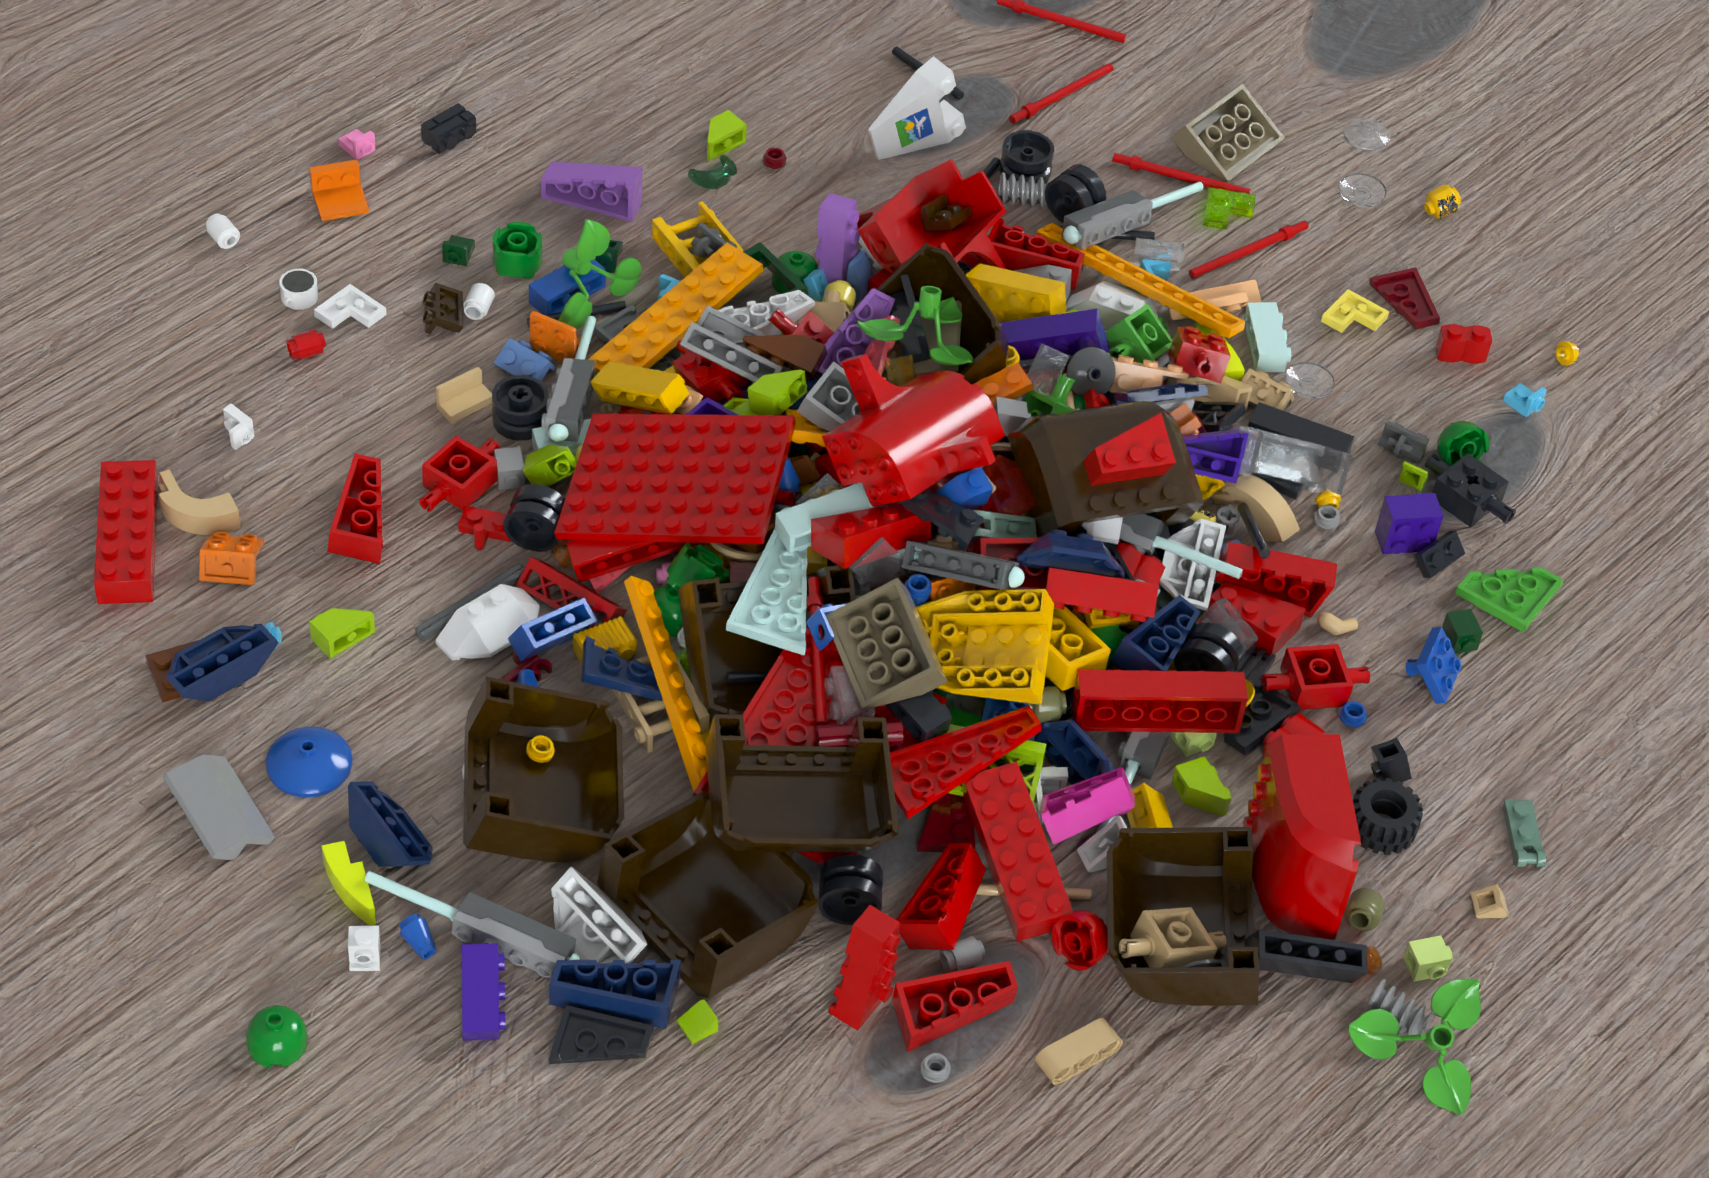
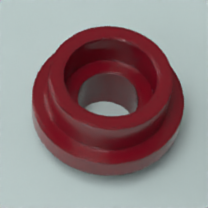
[763,147,787,169]

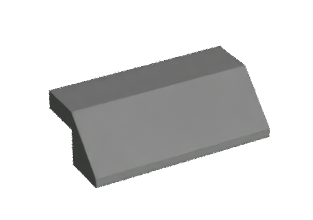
[680,305,789,383]
[163,754,275,860]

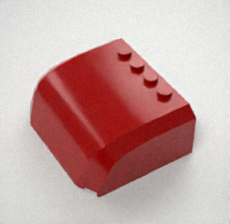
[1243,734,1361,940]

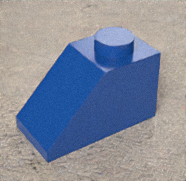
[935,467,993,510]

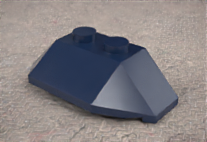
[1012,530,1125,579]
[166,624,278,702]
[1034,719,1116,785]
[348,781,433,867]

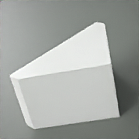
[1076,815,1127,873]

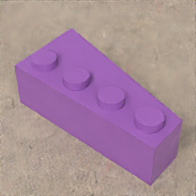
[541,162,643,222]
[815,193,860,286]

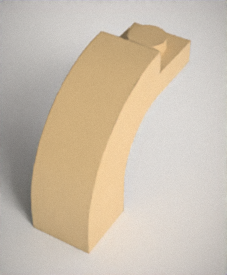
[1166,374,1253,409]
[157,469,241,535]
[1212,474,1300,542]

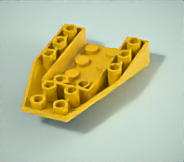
[916,589,1055,705]

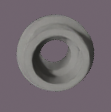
[1314,505,1340,529]
[920,1053,951,1083]

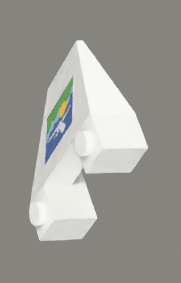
[868,56,966,160]

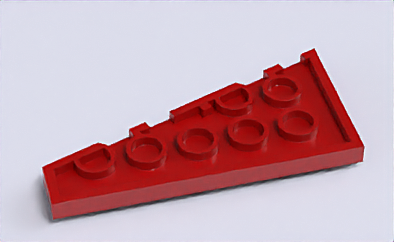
[890,706,1041,819]

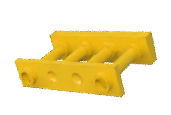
[652,201,744,278]

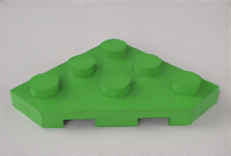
[1455,567,1564,633]

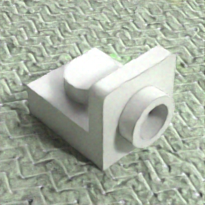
[223,404,255,450]

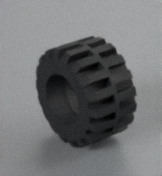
[1353,778,1423,855]

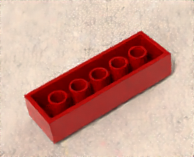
[94,460,159,604]
[1071,669,1248,733]
[962,761,1073,942]

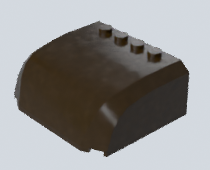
[843,243,1009,385]
[1008,401,1204,538]
[678,565,856,715]
[463,676,624,863]
[705,714,899,853]
[597,790,819,998]
[1107,827,1259,1006]

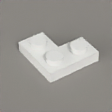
[314,284,386,329]

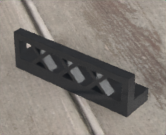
[888,273,931,365]

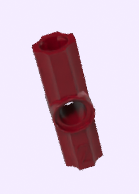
[815,717,903,747]

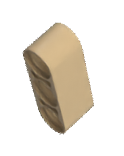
[1035,1018,1123,1085]

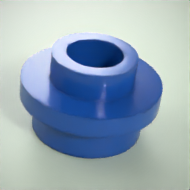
[1339,701,1367,727]

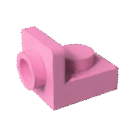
[338,129,375,160]

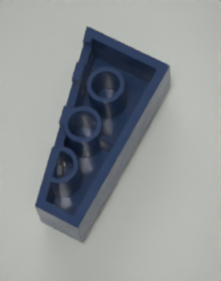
[1110,595,1201,671]
[549,960,681,1029]

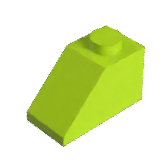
[707,110,747,161]
[309,608,375,659]

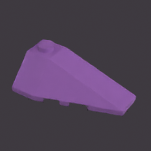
[817,288,895,378]

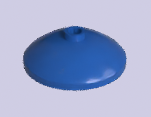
[266,726,352,797]

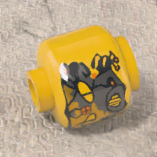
[1424,184,1461,219]

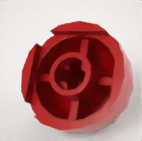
[1051,910,1108,971]

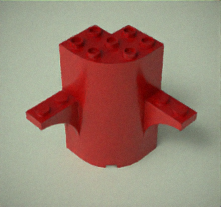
[857,159,1007,274]
[822,354,1005,507]

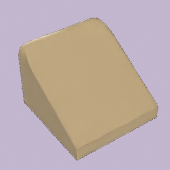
[1470,884,1509,918]

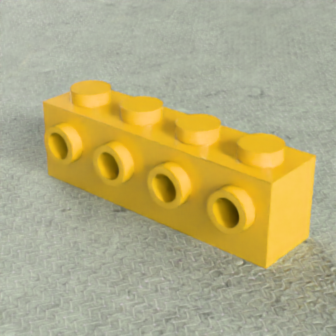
[590,362,690,414]

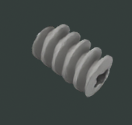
[998,172,1047,208]
[1367,979,1434,1041]

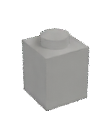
[993,396,1031,436]
[494,447,525,490]

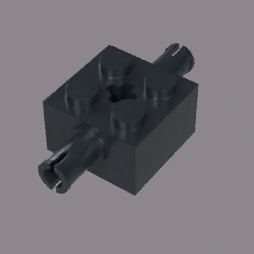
[1425,453,1516,527]

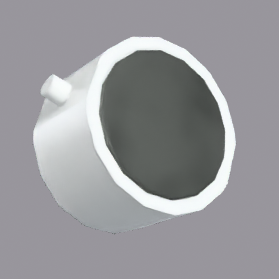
[279,269,318,310]

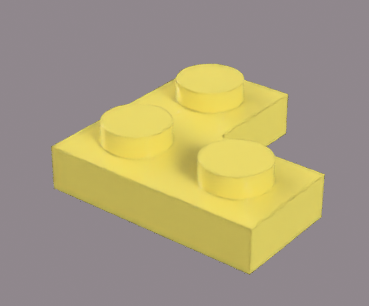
[1321,289,1389,333]

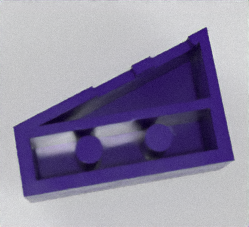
[1182,429,1249,484]
[462,943,506,1041]

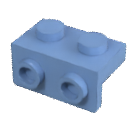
[493,338,557,381]

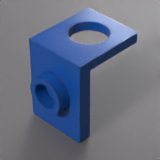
[806,604,846,650]

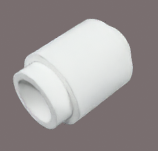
[206,214,240,249]
[463,283,495,320]

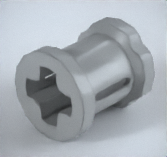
[1216,506,1240,541]

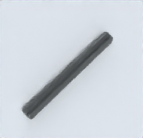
[415,563,525,641]

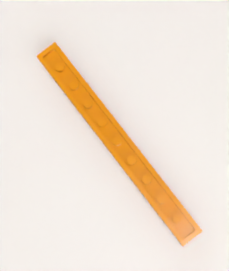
[1036,223,1245,338]
[624,576,707,792]

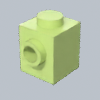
[1171,732,1217,757]
[1403,935,1453,982]

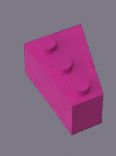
[1041,767,1135,845]

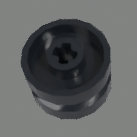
[999,130,1055,184]
[1045,164,1106,223]
[492,375,549,441]
[503,484,565,552]
[1174,622,1244,672]
[818,854,883,925]

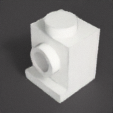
[348,926,381,971]

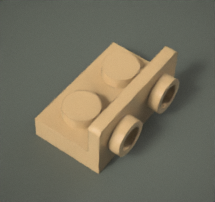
[1241,368,1294,410]

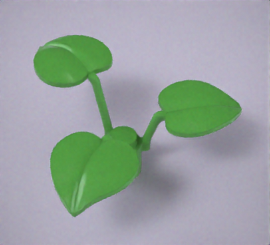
[558,219,642,330]
[857,286,973,365]
[1348,979,1481,1115]

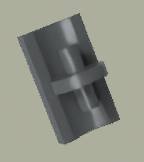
[691,223,737,258]
[1378,421,1429,463]

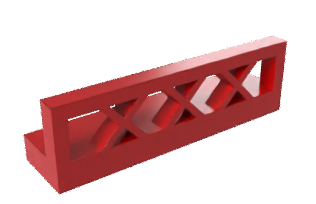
[516,557,627,628]

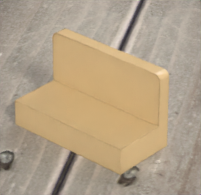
[436,367,492,424]

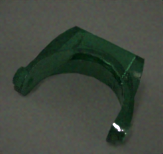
[688,154,737,189]

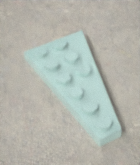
[726,529,807,656]

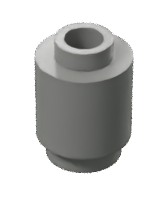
[939,936,985,973]

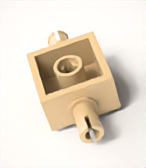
[1119,907,1226,968]

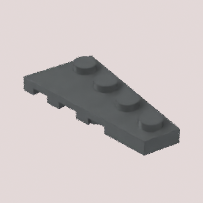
[594,305,673,371]

